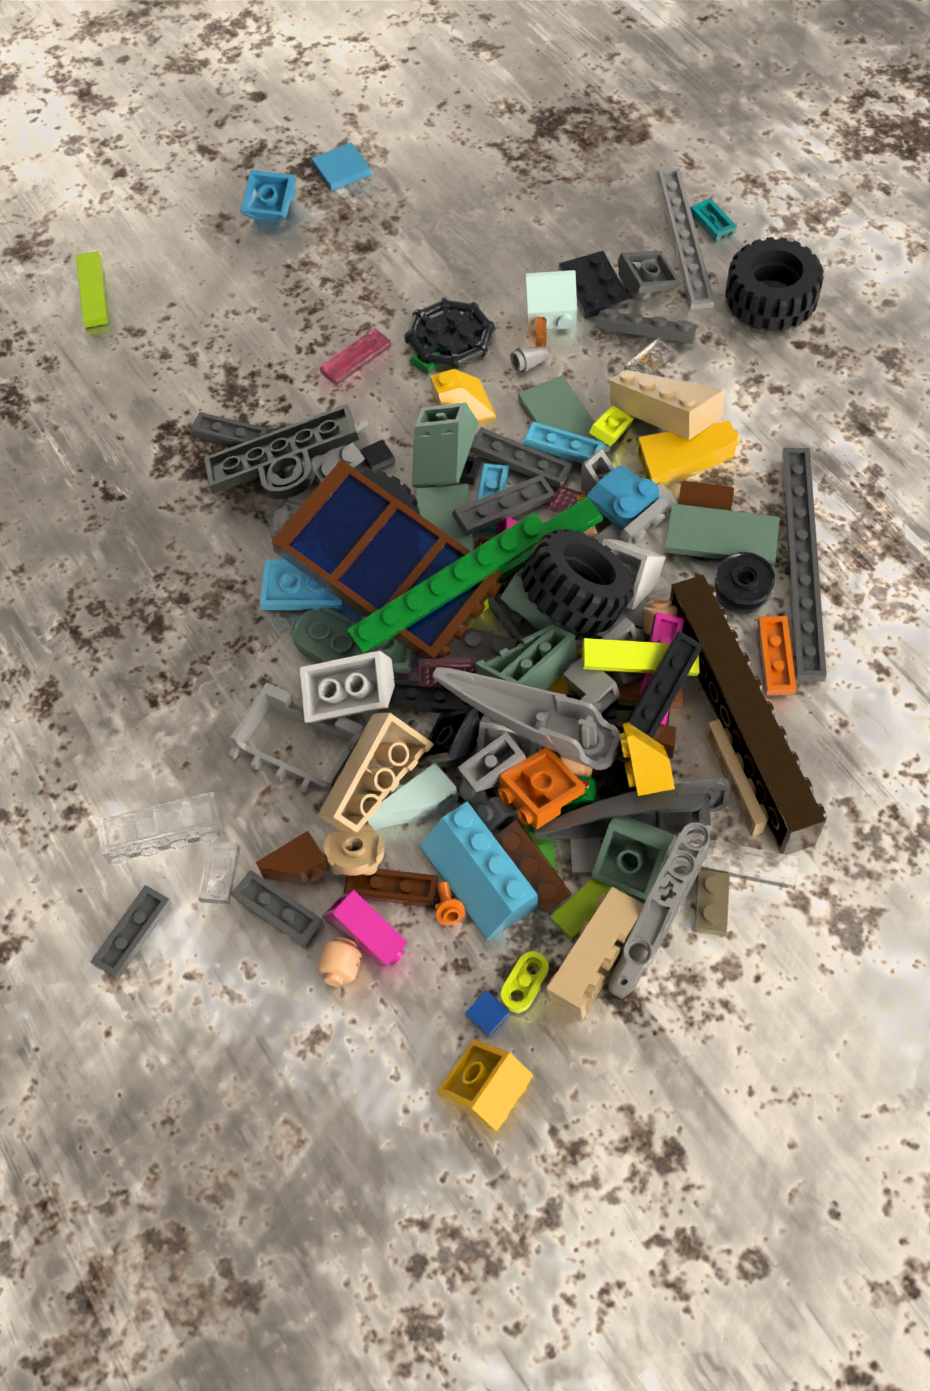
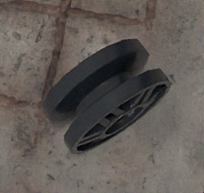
[714,552,775,614]

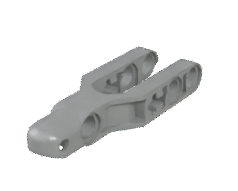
[609,822,710,999]

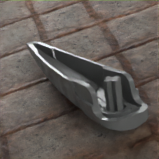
[534,778,730,840]

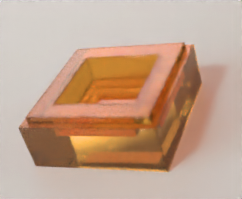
[536,317,547,347]

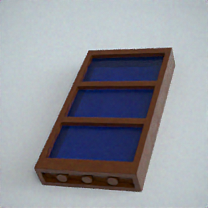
[272,460,502,667]

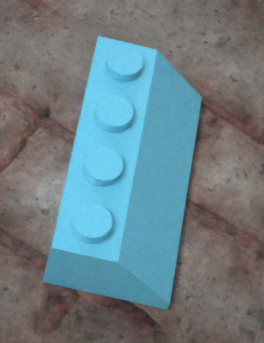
[419,801,538,941]

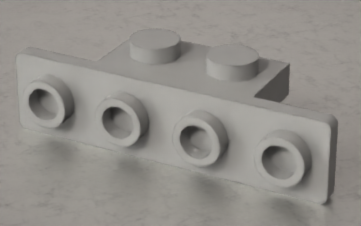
[285,421,369,485]
[595,483,678,544]

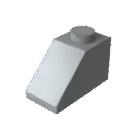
[458,732,526,792]

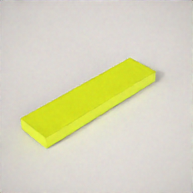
[582,638,700,676]

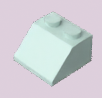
[526,270,577,331]

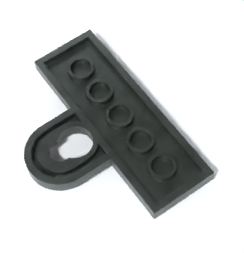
[204,404,359,499]

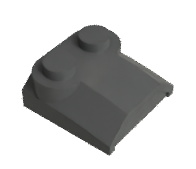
[618,251,682,301]

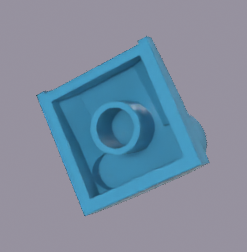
[241,170,296,222]
[586,465,662,531]

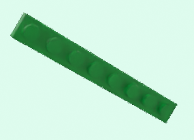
[347,512,550,654]

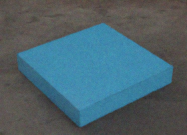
[311,142,372,191]

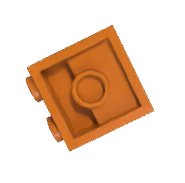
[498,747,586,830]

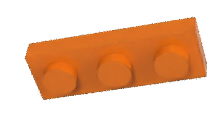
[757,616,797,696]

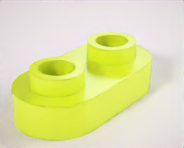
[501,951,549,1013]

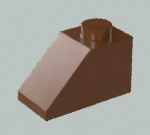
[255,831,330,886]

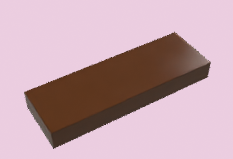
[343,869,439,908]

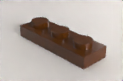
[494,820,572,913]

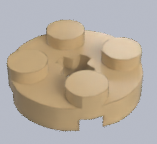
[323,823,385,876]

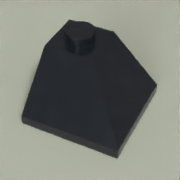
[417,707,480,766]

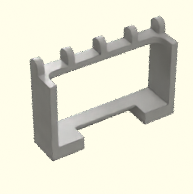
[228,683,365,802]

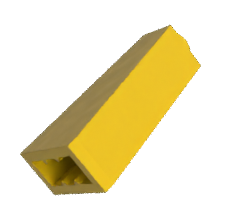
[637,420,739,487]

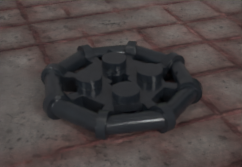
[404,297,496,369]

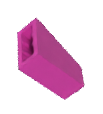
[321,890,408,967]

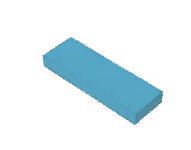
[523,421,605,464]
[476,463,509,534]

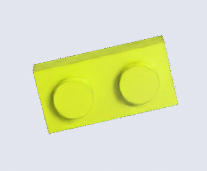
[589,405,634,446]

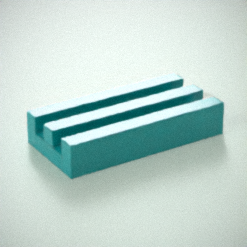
[691,198,737,242]

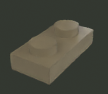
[694,870,730,936]

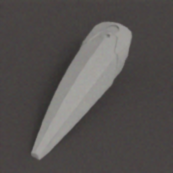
[433,667,621,770]

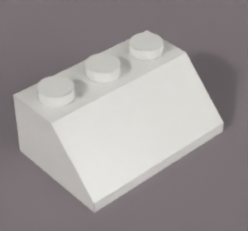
[300,651,395,724]

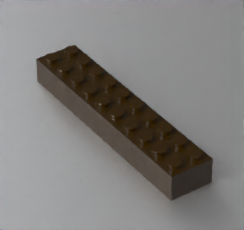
[669,574,827,856]

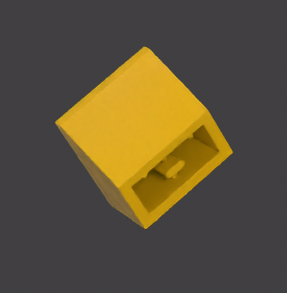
[619,723,675,796]

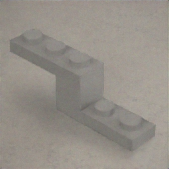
[563,617,638,713]

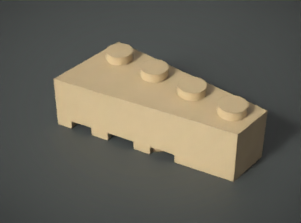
[609,370,723,440]
[317,713,434,833]
[546,887,644,1021]

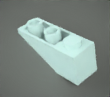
[366,763,458,830]

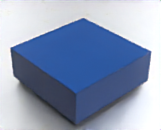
[465,990,510,1037]

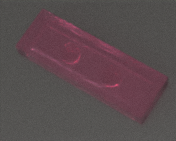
[319,328,392,386]

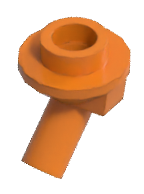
[435,882,466,926]

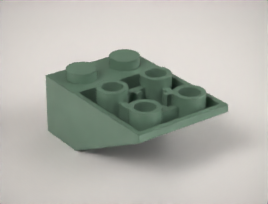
[412,402,479,487]

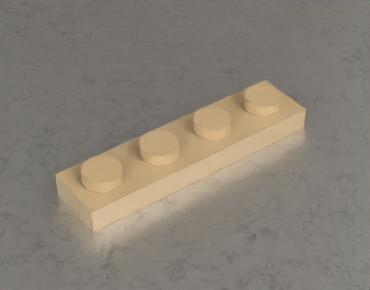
[705,719,768,837]

